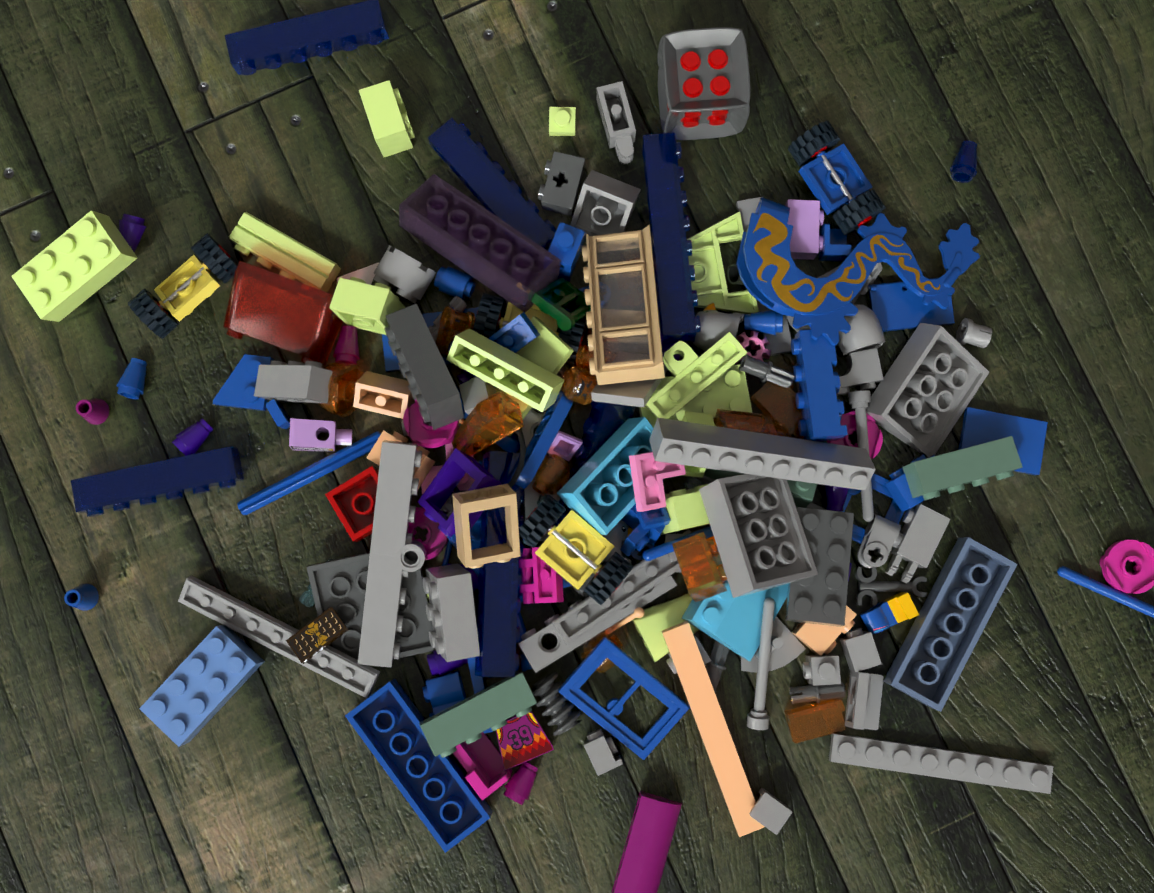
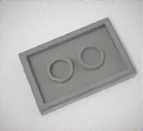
[591,352,668,407]

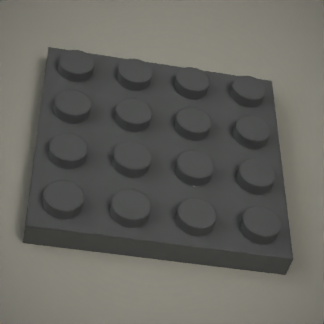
[307,551,436,660]

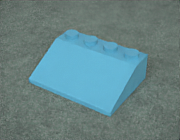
[682,555,788,662]

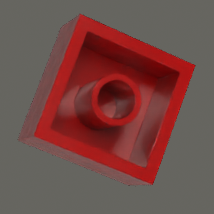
[325,466,379,542]

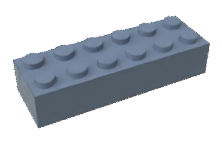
[883,537,1018,712]

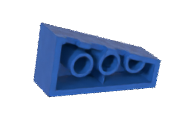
[791,330,848,442]

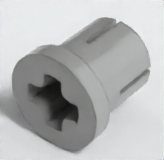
[956,318,992,348]

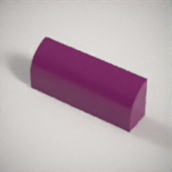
[611,791,682,893]

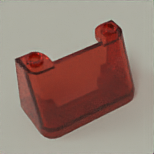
[223,261,343,366]

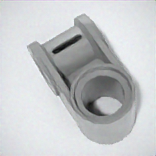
[857,514,901,568]

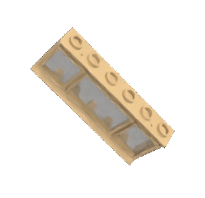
[582,224,665,385]

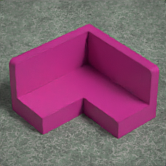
[453,732,513,800]

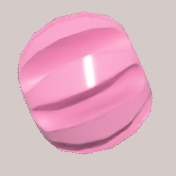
[736,331,771,365]

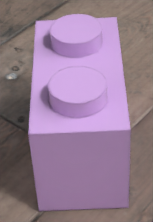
[785,199,824,260]

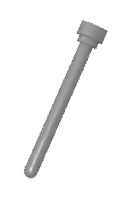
[848,391,874,522]
[747,597,775,730]

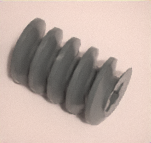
[530,672,582,736]

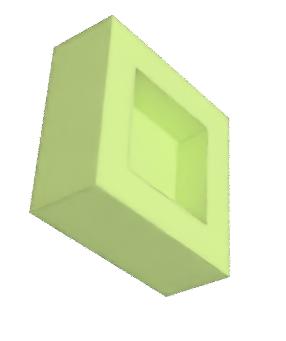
[549,107,576,136]

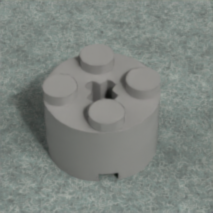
[373,245,436,303]

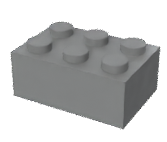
[423,563,480,662]

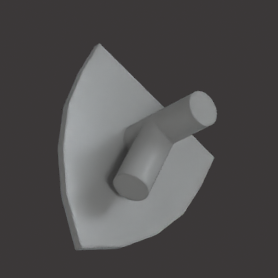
[741,616,806,673]

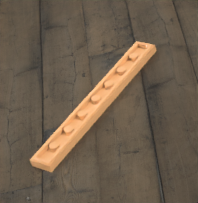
[661,621,765,837]

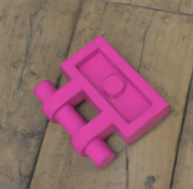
[518,547,564,604]

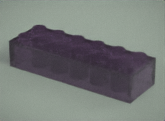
[399,174,561,313]

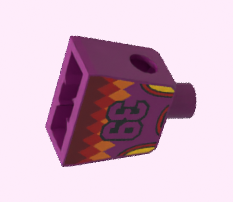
[496,711,554,771]

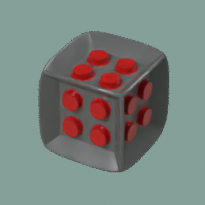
[657,27,751,140]

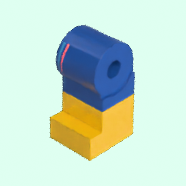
[860,592,919,635]

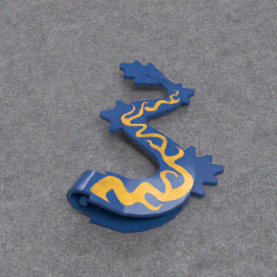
[736,197,980,346]

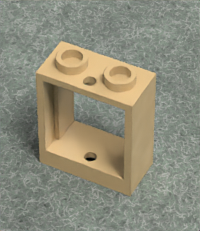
[452,484,520,568]

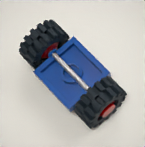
[788,120,886,235]

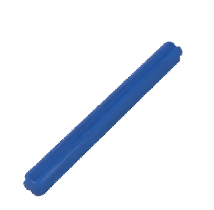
[237,431,381,515]

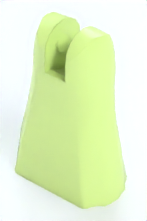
[630,591,699,662]

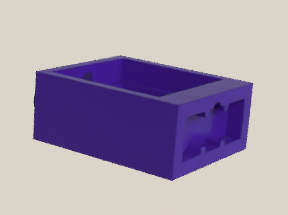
[418,448,503,537]

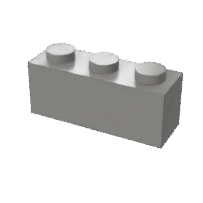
[254,361,333,404]

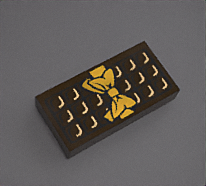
[286,607,349,664]

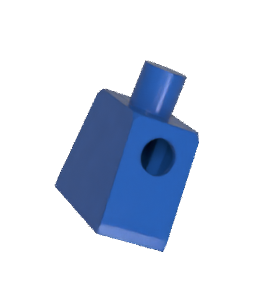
[545,222,587,282]

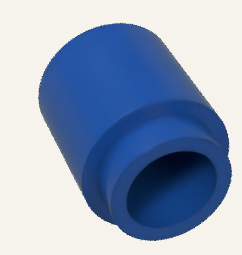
[434,267,476,300]

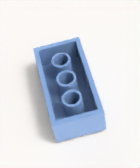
[139,625,264,747]

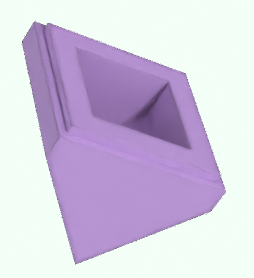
[547,431,583,461]

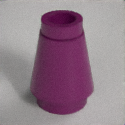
[333,326,360,367]
[76,398,109,425]
[503,762,538,805]

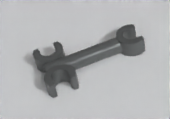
[854,567,927,606]

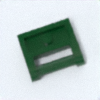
[531,277,591,331]

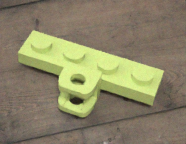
[646,332,748,419]

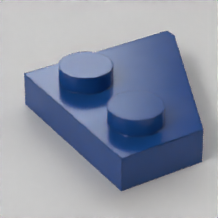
[213,354,274,411]

